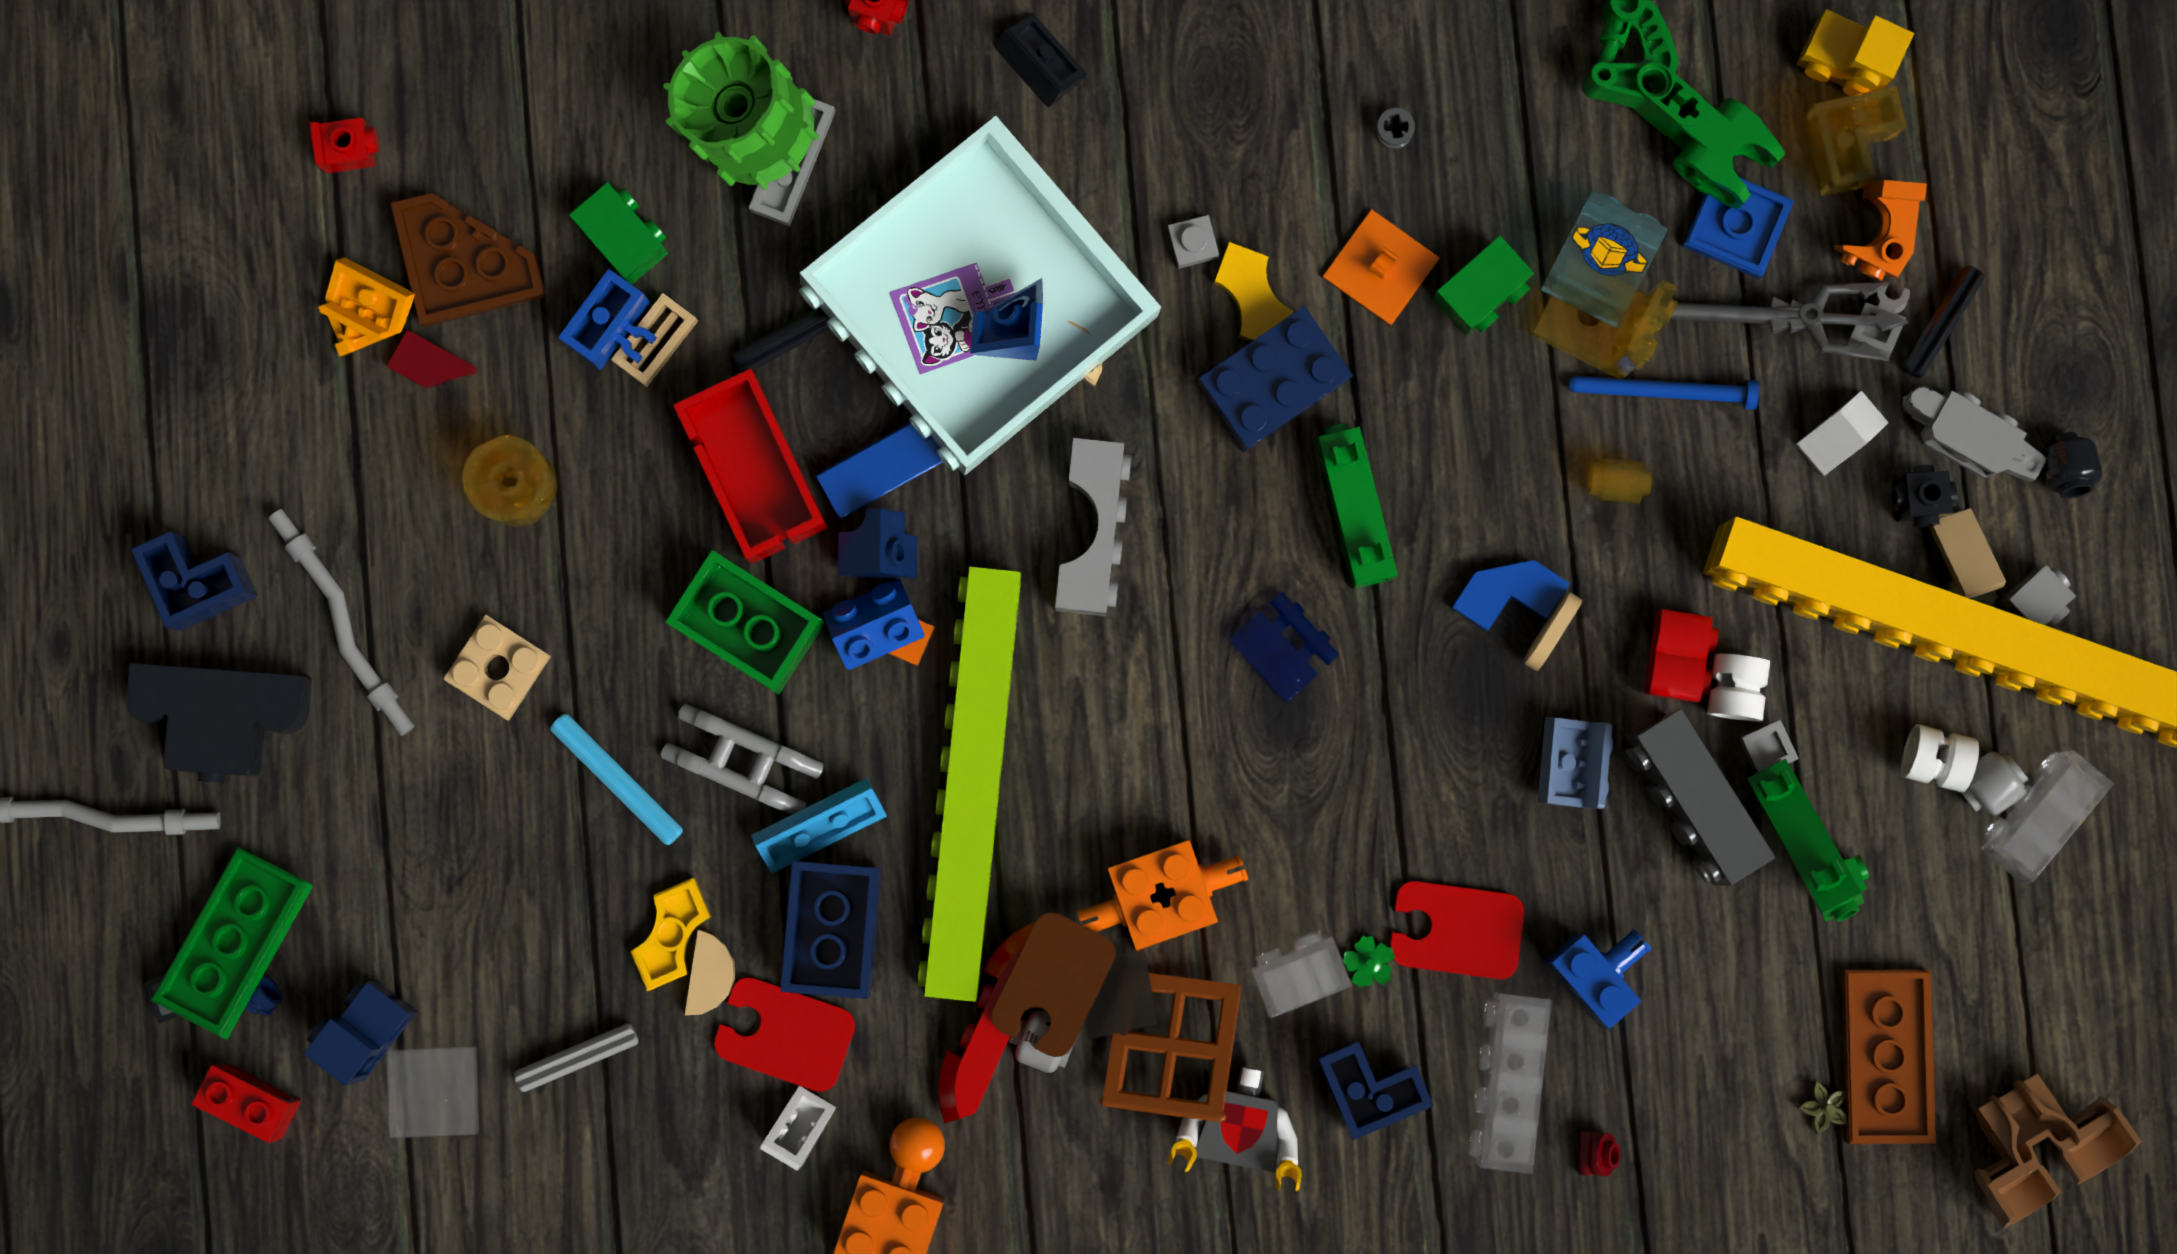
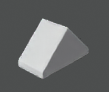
[1795,391,1888,477]
[760,1086,836,1171]

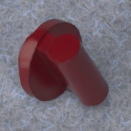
[1578,1130,1621,1177]

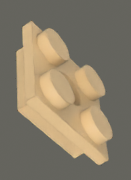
[444,615,551,721]

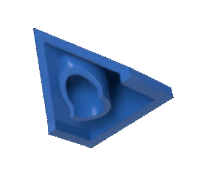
[970,278,1043,361]

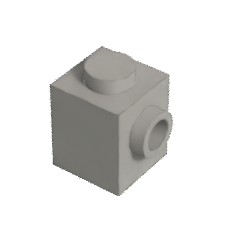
[1997,565,2076,627]

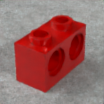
[191,1062,302,1143]

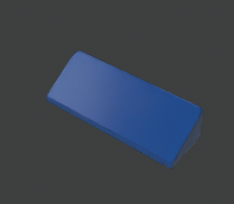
[816,422,943,518]

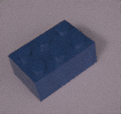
[1196,306,1353,453]
[780,861,882,999]

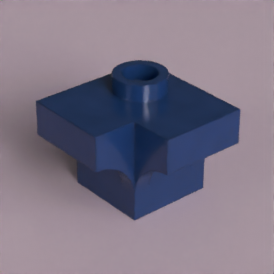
[838,508,917,579]

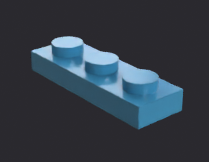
[751,778,887,873]

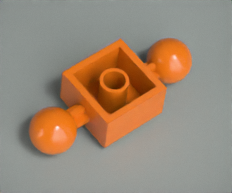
[834,1117,945,1254]

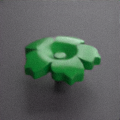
[1342,936,1395,988]

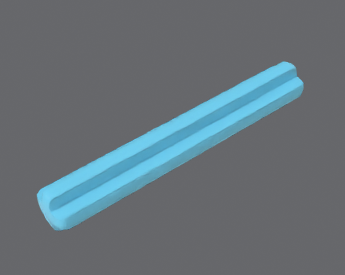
[550,714,683,845]

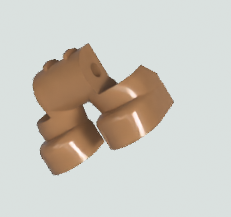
[1975,1073,2142,1229]

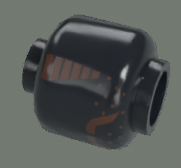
[2041,432,2102,498]

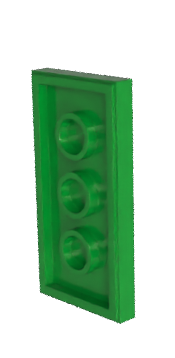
[151,847,313,1040]

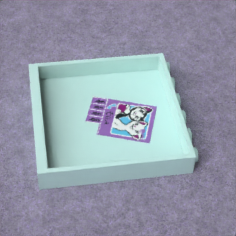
[799,116,1161,476]

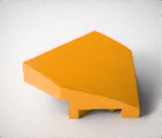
[318,258,415,357]

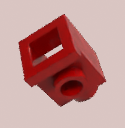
[310,117,380,174]

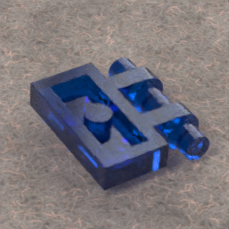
[1229,592,1340,703]

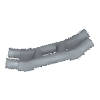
[661,704,823,815]

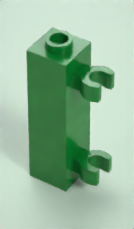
[1315,423,1398,590]
[1747,759,1865,922]

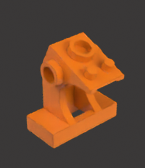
[1834,180,1927,281]

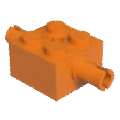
[1076,840,1248,951]

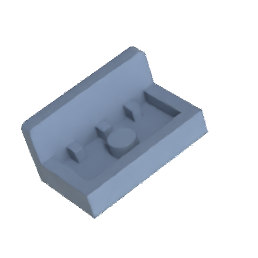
[1537,717,1613,809]

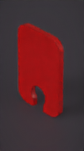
[1390,881,1524,979]
[714,977,855,1092]

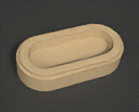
[1523,592,1582,672]

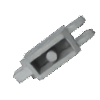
[1901,386,2047,482]

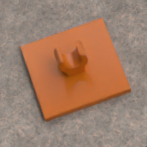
[1322,209,1440,326]

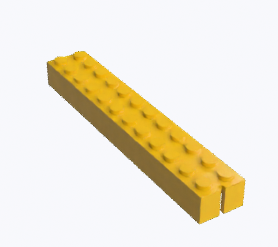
[1702,517,2177,748]

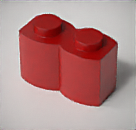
[1644,609,1718,703]

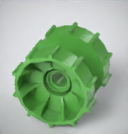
[663,32,819,190]

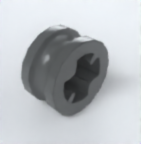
[1375,108,1415,150]

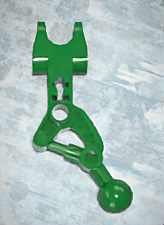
[1581,0,1785,210]

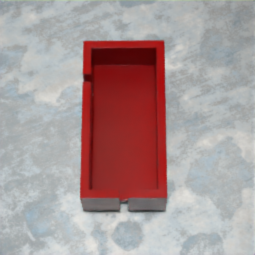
[673,368,828,565]

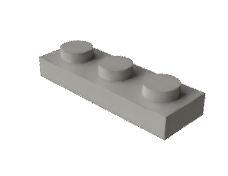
[749,99,836,227]

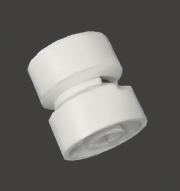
[1707,654,1770,722]
[1901,724,1979,792]

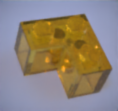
[1802,86,1907,197]

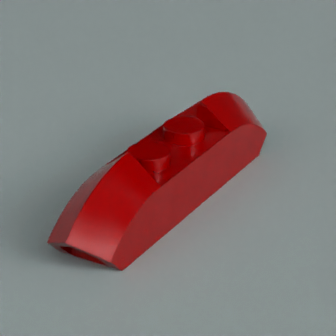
[938,921,1036,1124]

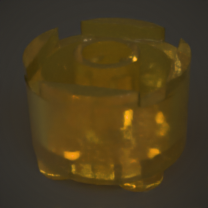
[462,436,557,527]

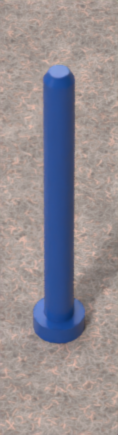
[1568,376,1759,410]

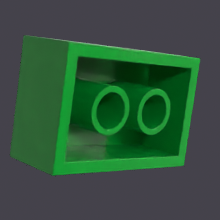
[665,550,825,694]

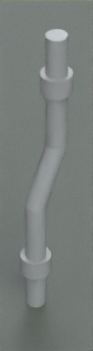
[268,509,415,736]
[0,797,221,835]

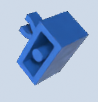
[558,269,657,371]

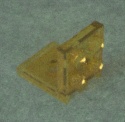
[1531,258,1678,379]

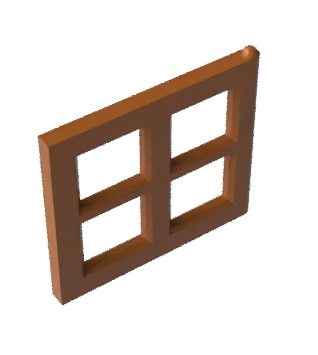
[1099,970,1242,1123]

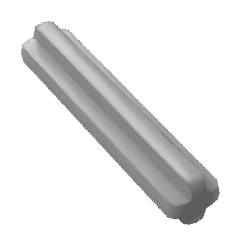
[514,1024,638,1092]

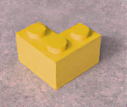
[1796,9,1914,100]

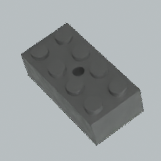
[1623,709,1776,886]

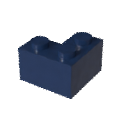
[131,531,258,631]
[304,980,418,1086]
[1315,1039,1434,1140]

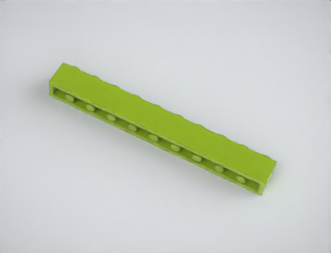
[918,567,1021,1002]

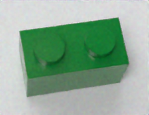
[569,182,668,285]
[1433,236,1534,336]

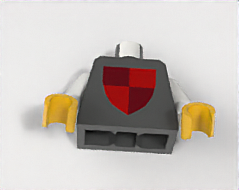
[1166,1066,1302,1191]

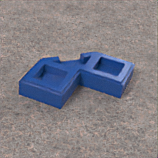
[1451,560,1570,632]

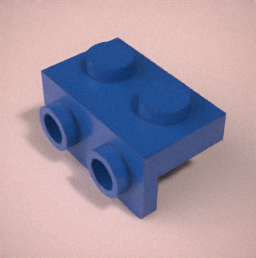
[823,579,925,670]

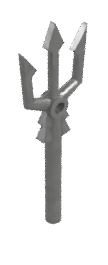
[1659,282,1908,361]

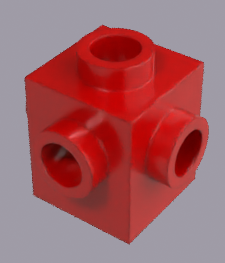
[844,0,909,36]

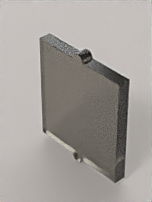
[1085,950,1158,1039]

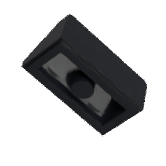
[995,12,1087,107]

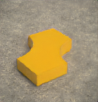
[1214,242,1294,342]
[631,878,711,991]

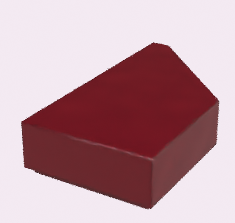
[387,330,478,389]

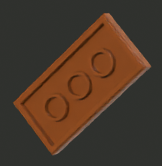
[1842,970,1936,1144]

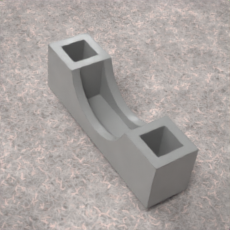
[1055,438,1132,616]

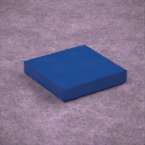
[1682,177,1794,280]

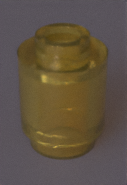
[1588,458,1652,504]

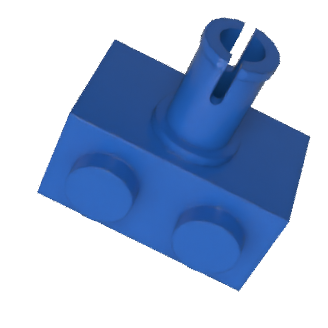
[1544,929,1652,1029]

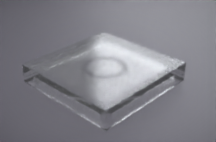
[387,1046,479,1138]

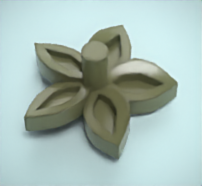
[1797,1081,1847,1134]

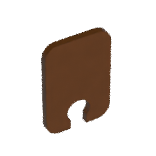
[992,912,1116,1057]

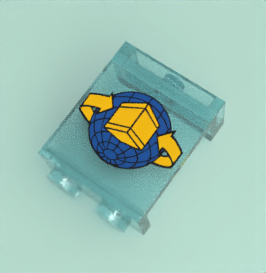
[1541,191,1668,328]

